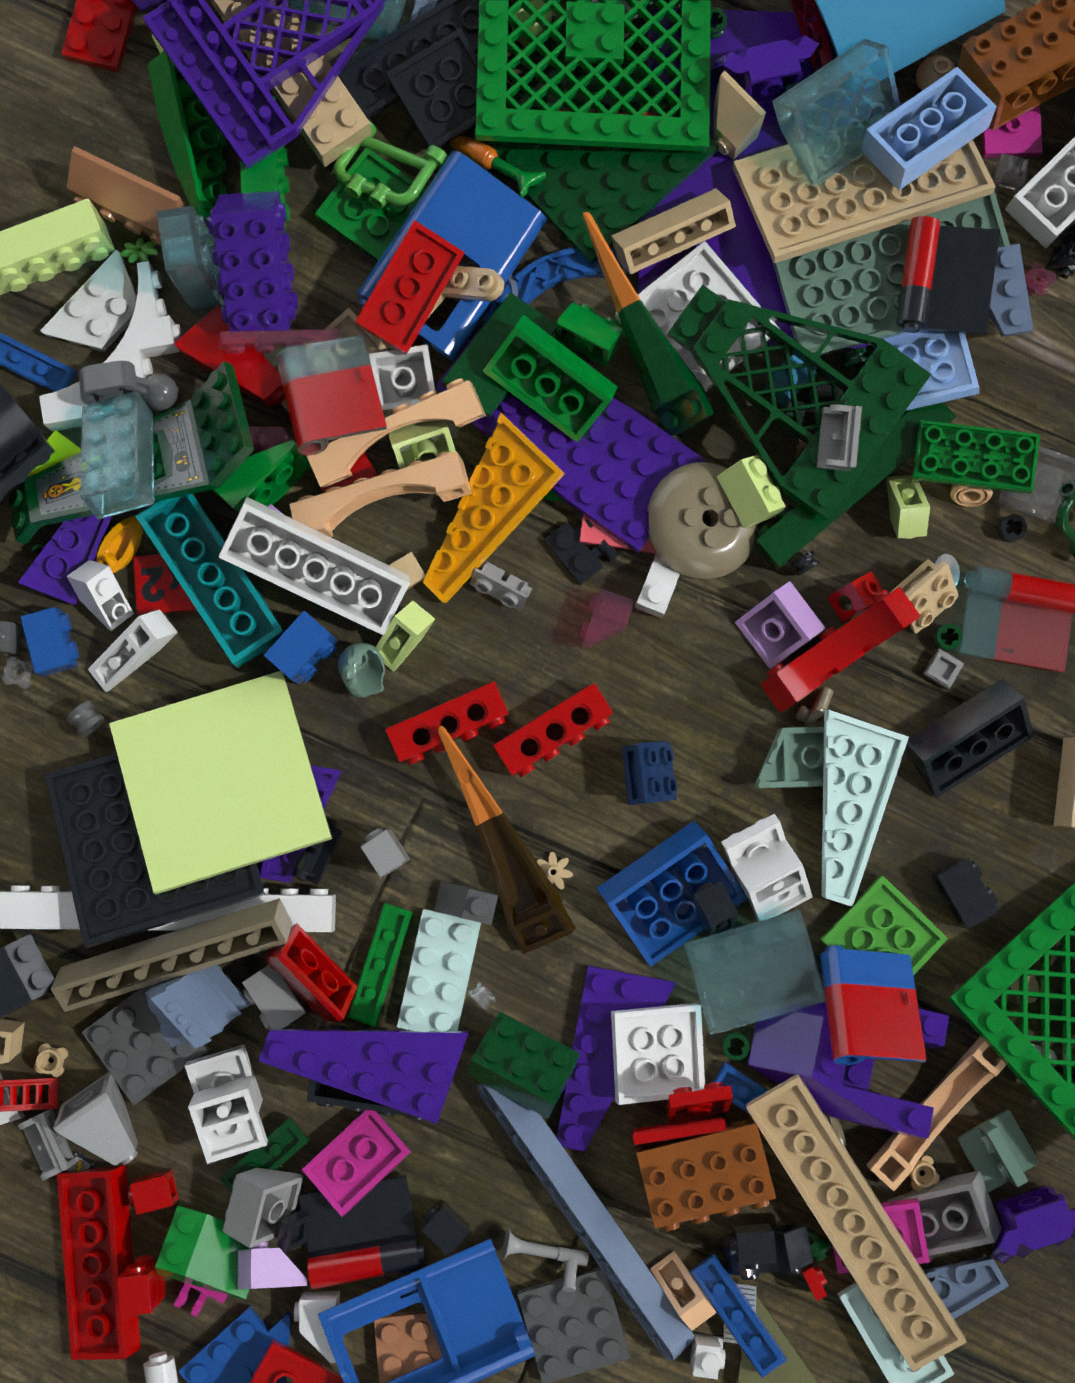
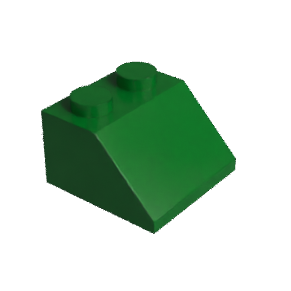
[556,302,624,367]

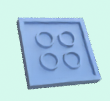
[884,330,979,410]

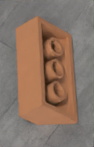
[66,146,192,248]

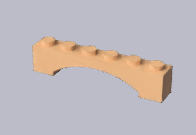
[306,378,486,487]
[289,451,472,537]
[866,1036,1006,1191]

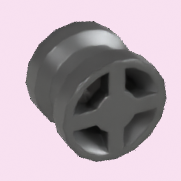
[66,701,105,738]

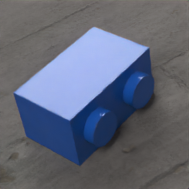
[20,607,79,676]

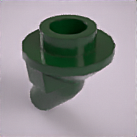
[794,1223,833,1262]

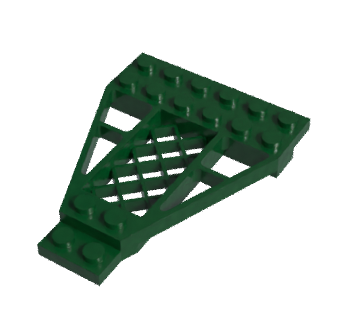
[667,284,931,520]

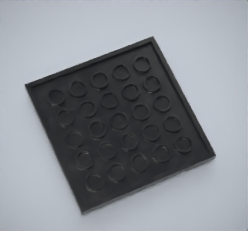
[45,753,265,948]

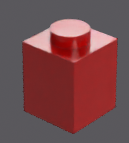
[128,1169,179,1215]

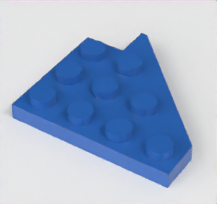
[178,1305,292,1383]

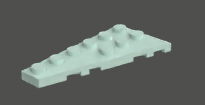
[822,709,909,907]

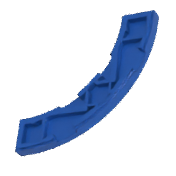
[484,248,624,324]

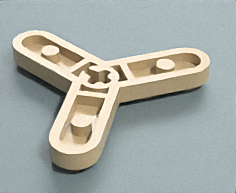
[427,266,504,319]

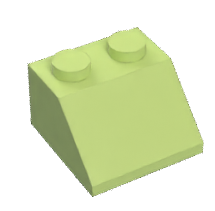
[388,420,456,469]
[716,454,786,528]

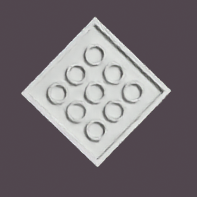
[615,241,780,391]

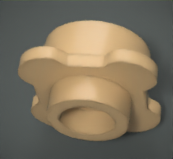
[34,1043,68,1077]
[909,1155,940,1191]

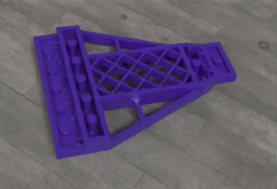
[143,0,387,170]

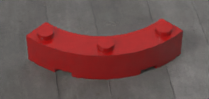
[760,587,921,713]

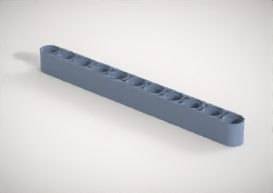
[477,1083,695,1361]

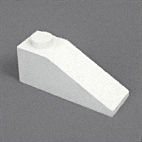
[88,610,178,692]

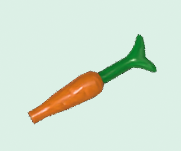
[449,135,546,198]

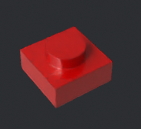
[801,1264,827,1301]

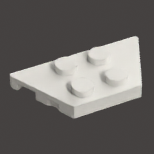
[40,250,137,352]

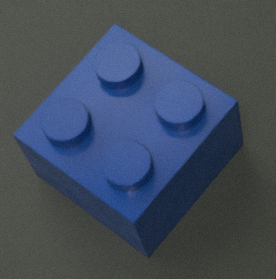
[264,611,338,684]

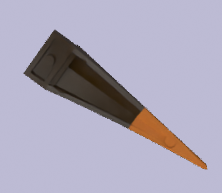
[438,726,576,954]

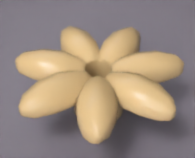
[537,852,573,889]

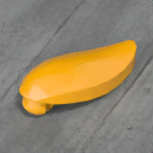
[96,515,143,573]

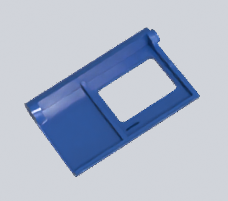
[356,150,547,362]
[318,1239,536,1383]

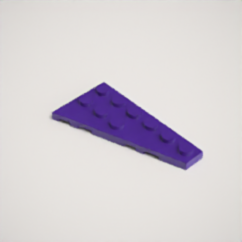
[259,1029,469,1124]

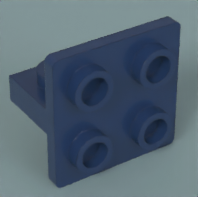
[622,742,677,805]

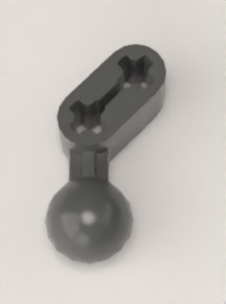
[79,360,179,411]

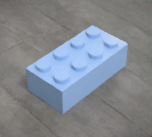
[861,67,997,190]

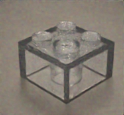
[998,446,1075,522]

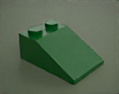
[213,440,311,514]
[155,1206,250,1300]

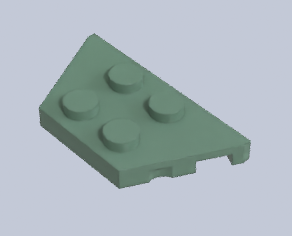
[755,727,824,788]

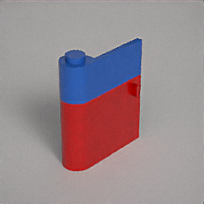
[820,945,926,1065]

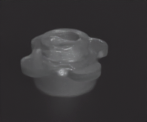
[2,656,34,689]

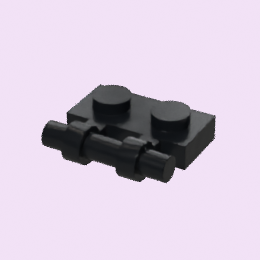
[544,512,619,585]

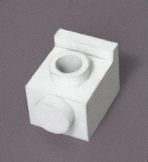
[689,1333,725,1379]

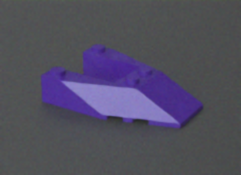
[748,1000,949,1139]

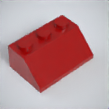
[263,923,357,1022]

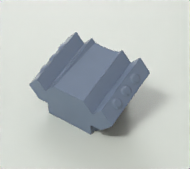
[146,965,252,1049]

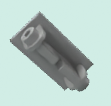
[470,561,532,611]

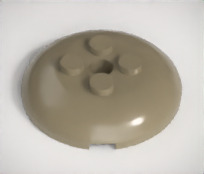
[647,462,759,579]

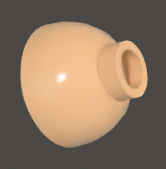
[916,55,955,91]
[950,485,993,507]

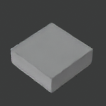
[922,649,964,689]

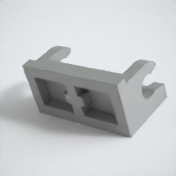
[817,404,862,471]
[18,1109,76,1181]

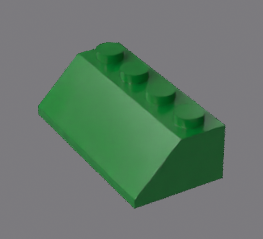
[483,315,617,442]

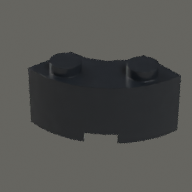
[721,1224,813,1280]

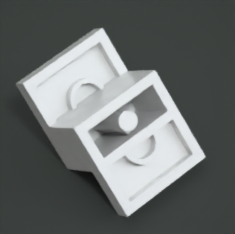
[721,814,813,925]
[185,1044,268,1164]

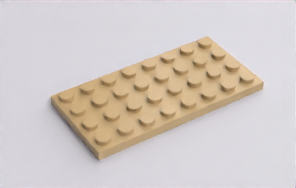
[733,112,996,263]

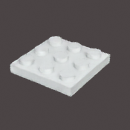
[611,1003,705,1105]

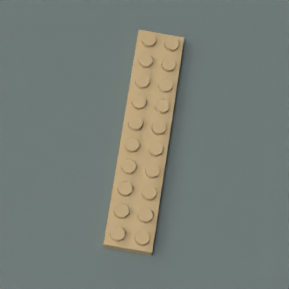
[746,1074,966,1372]

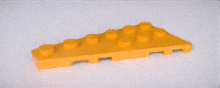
[423,413,565,603]

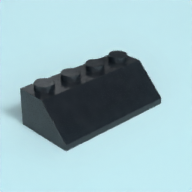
[906,679,1034,798]

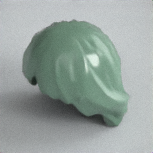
[338,642,385,698]

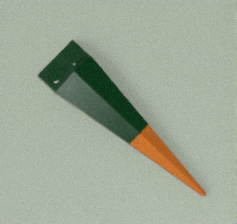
[583,212,714,437]

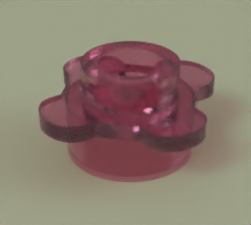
[1025,262,1056,296]

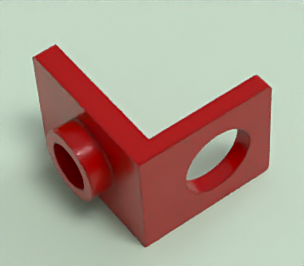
[827,571,884,622]

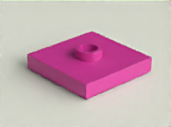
[981,105,1043,158]

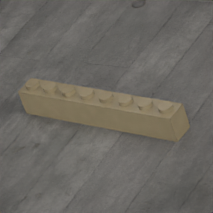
[51,898,292,1012]

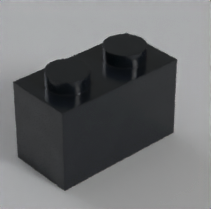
[931,858,999,929]

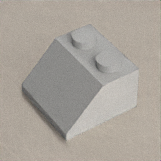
[223,1168,304,1248]

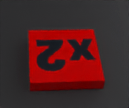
[133,554,197,616]

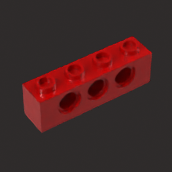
[385,681,509,766]
[493,683,613,778]

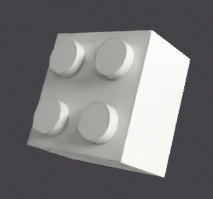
[369,345,435,418]

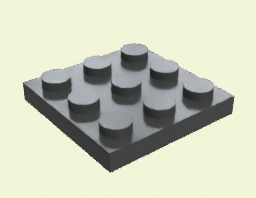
[82,984,209,1106]
[517,1267,630,1383]

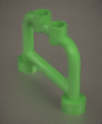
[334,121,448,209]

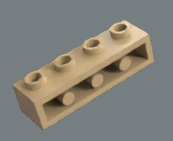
[611,188,736,274]

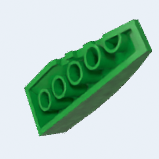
[147,51,226,221]

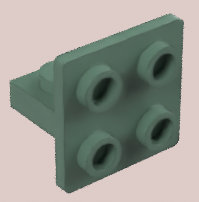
[957,1109,1039,1192]

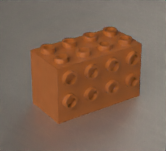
[958,0,1075,131]
[634,1118,776,1232]

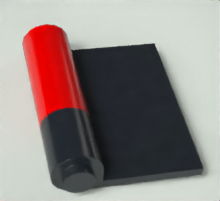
[896,216,1000,335]
[299,1175,426,1289]

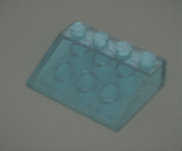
[772,39,901,188]
[683,910,825,1035]

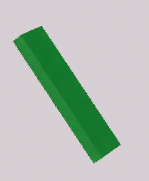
[347,903,413,1027]

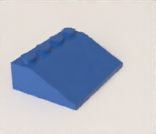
[597,821,747,967]

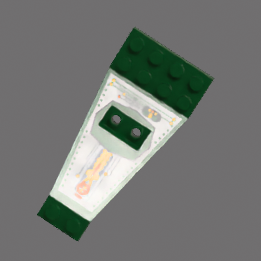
[8,361,254,544]

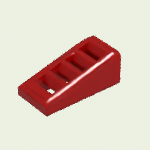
[0,1078,58,1112]

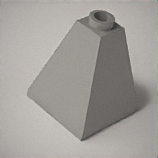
[53,1072,138,1166]

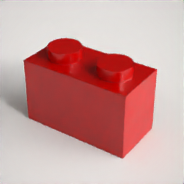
[117,1255,167,1317]

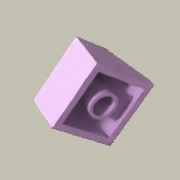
[735,581,825,669]

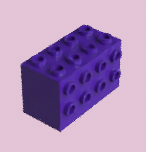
[207,191,298,334]

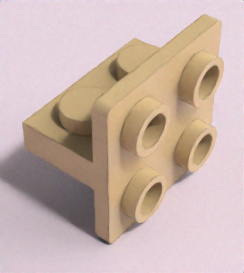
[889,559,959,633]

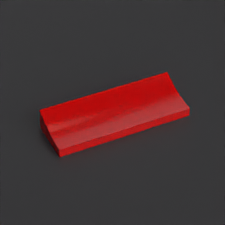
[57,1164,141,1360]

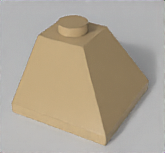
[713,71,766,160]

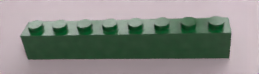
[754,402,956,571]

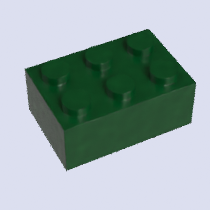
[467,1011,580,1118]

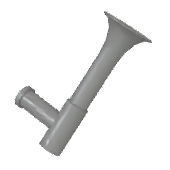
[503,1227,589,1292]

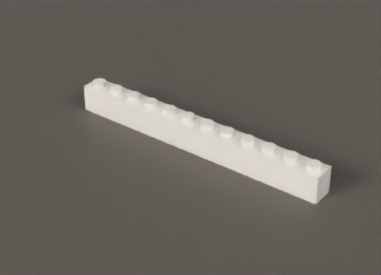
[0,885,336,932]

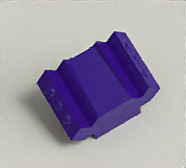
[711,35,819,105]
[989,1186,1075,1264]

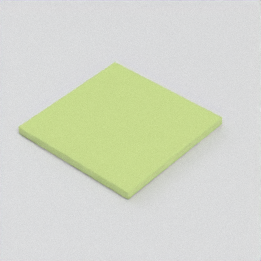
[109,671,332,894]

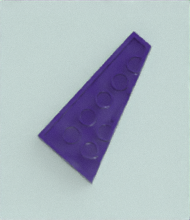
[556,965,676,1151]

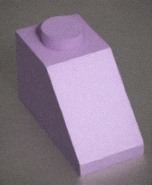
[238,1242,307,1290]

